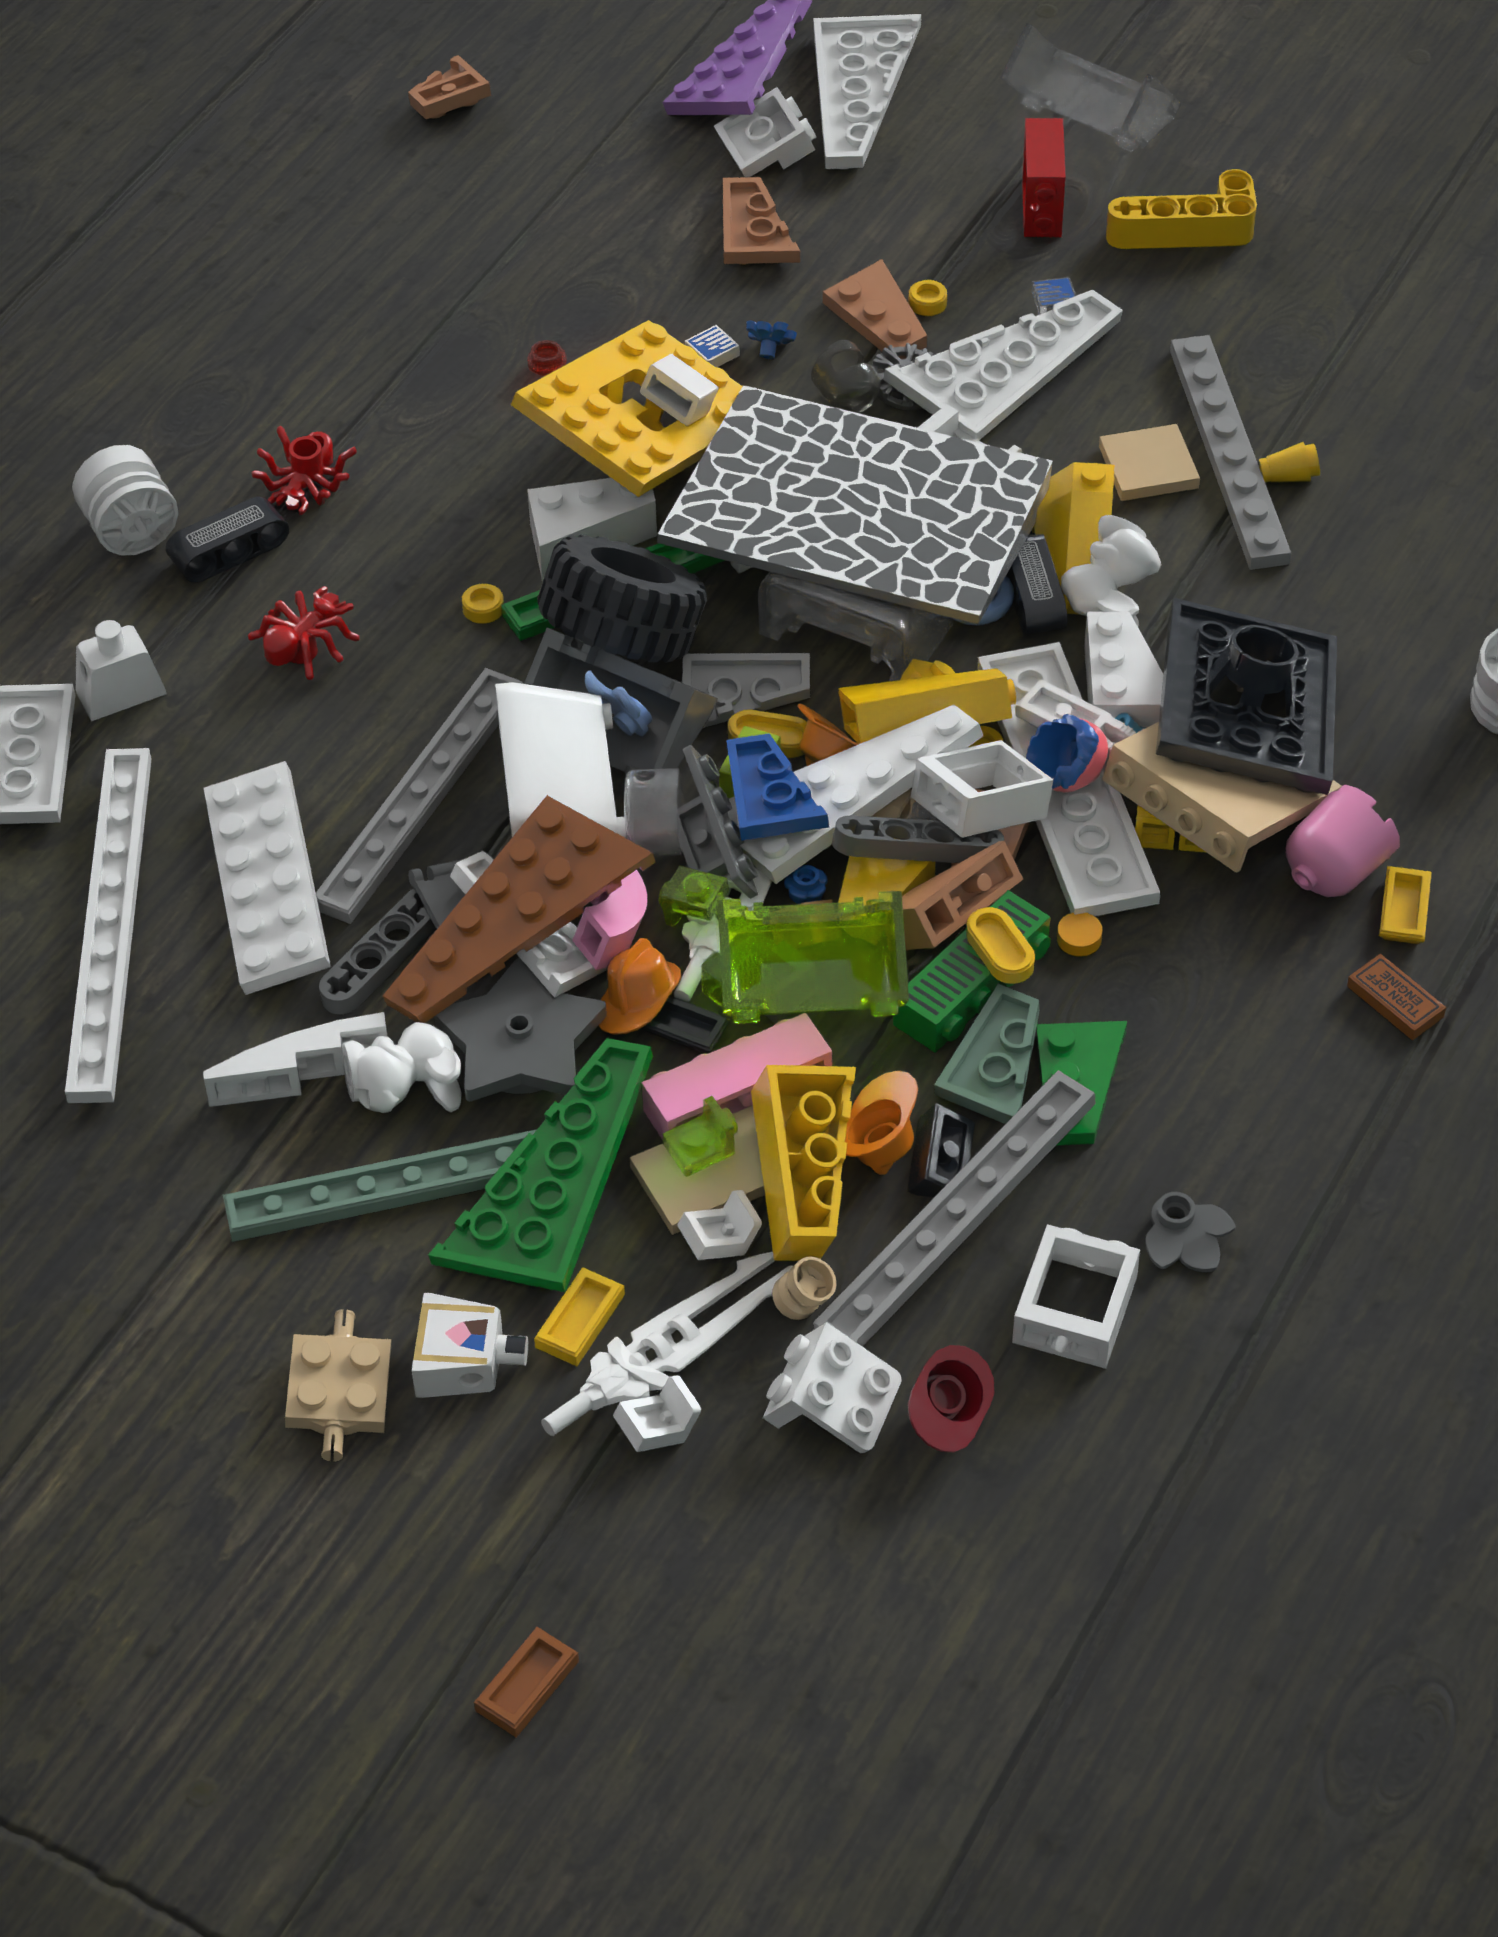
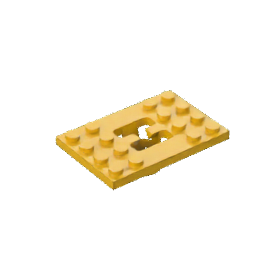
[511,320,743,497]

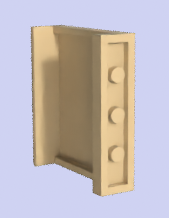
[1102,700,1342,873]

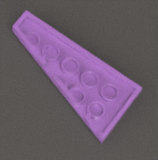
[663,0,813,115]

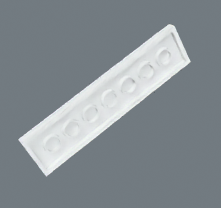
[978,642,1160,916]

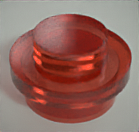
[527,340,567,376]

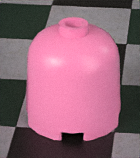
[1286,785,1400,897]

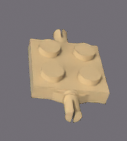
[285,1309,391,1461]

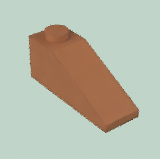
[882,841,1023,950]

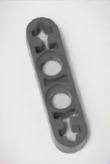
[832,815,1004,863]
[319,888,436,1014]

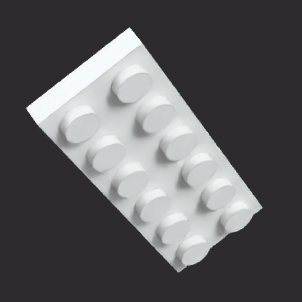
[204,761,331,995]

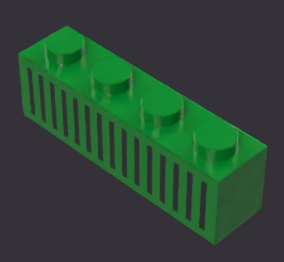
[893,890,1051,1053]

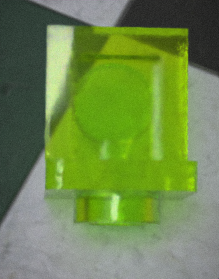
[659,865,729,927]

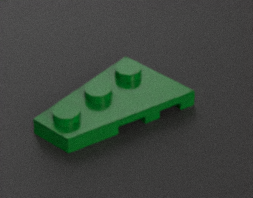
[1035,1021,1127,1145]

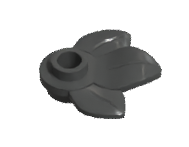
[1145,1192,1236,1272]

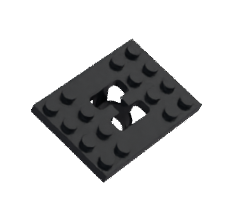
[1156,598,1337,795]

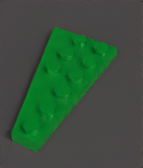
[428,1038,653,1292]

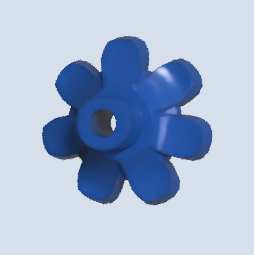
[746,321,797,359]

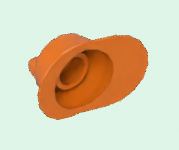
[797,703,858,766]
[598,938,681,1034]
[845,1071,918,1175]

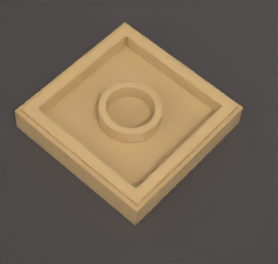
[1099,424,1200,501]

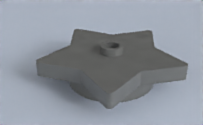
[434,958,607,1102]

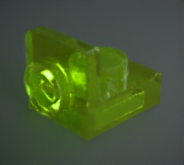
[662,1096,738,1177]

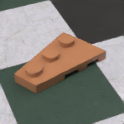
[723,177,800,264]
[823,259,927,359]

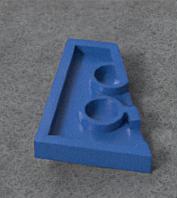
[726,733,829,841]

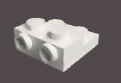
[714,87,817,177]

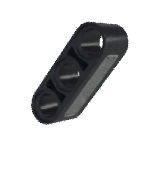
[165,496,289,583]
[1006,534,1067,635]

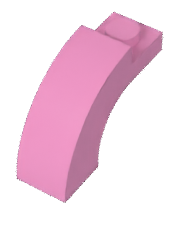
[572,870,647,970]

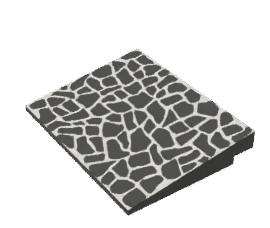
[657,385,1053,624]

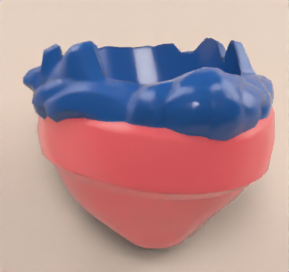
[1026,714,1108,793]

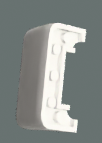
[495,682,627,839]

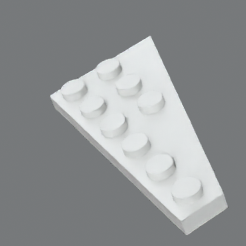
[728,705,983,884]

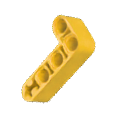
[1106,169,1257,249]

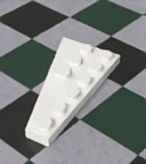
[813,14,921,169]
[883,290,1123,440]

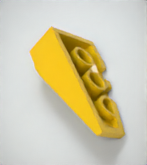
[1031,462,1115,614]

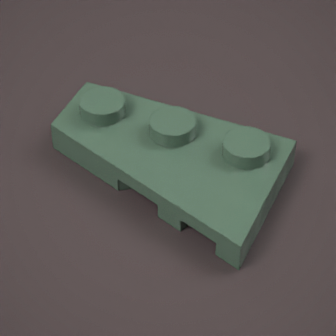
[934,984,1040,1124]

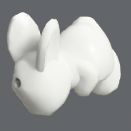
[1061,515,1161,626]
[342,1022,461,1113]

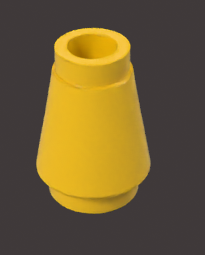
[1259,442,1320,482]

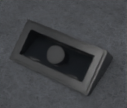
[907,1103,975,1197]

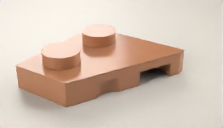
[408,55,491,119]

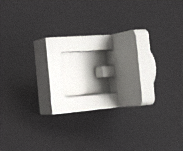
[677,1190,762,1260]
[613,1375,701,1452]

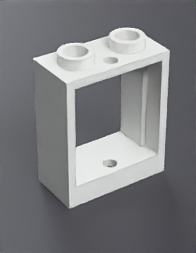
[911,740,1053,838]
[1012,1224,1140,1369]

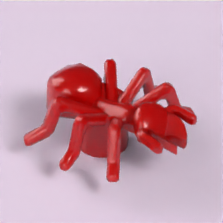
[251,426,357,515]
[248,586,359,680]

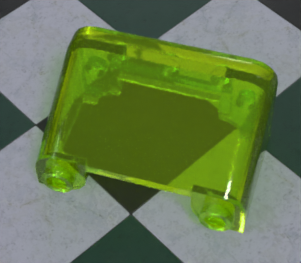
[715,891,909,1023]

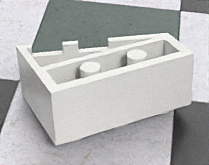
[527,478,657,582]
[1084,612,1163,738]

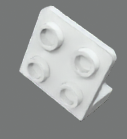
[763,1322,901,1453]

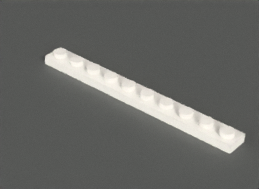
[65,748,151,1103]

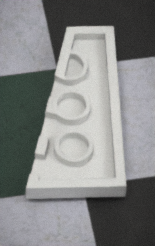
[450,851,608,998]

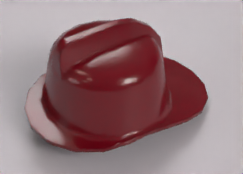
[908,1345,994,1453]

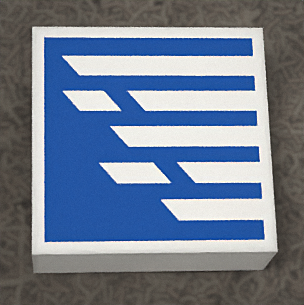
[685,325,740,367]

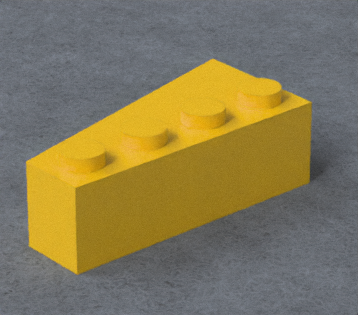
[751,1065,856,1261]

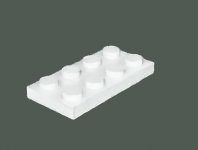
[0,684,76,824]

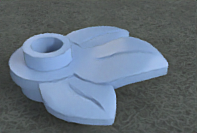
[585,670,653,736]

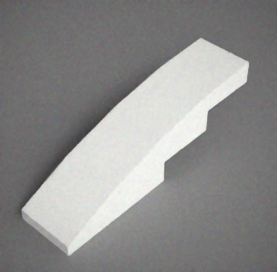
[203,1012,388,1107]

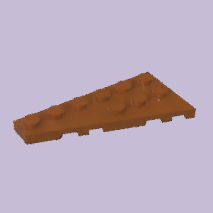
[383,795,655,1023]

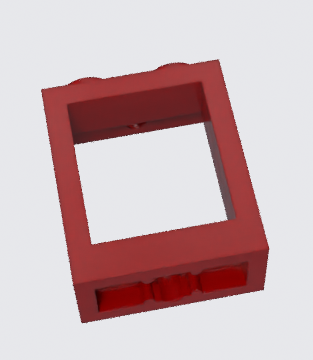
[1022,118,1066,237]

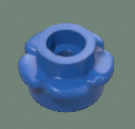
[784,865,828,904]

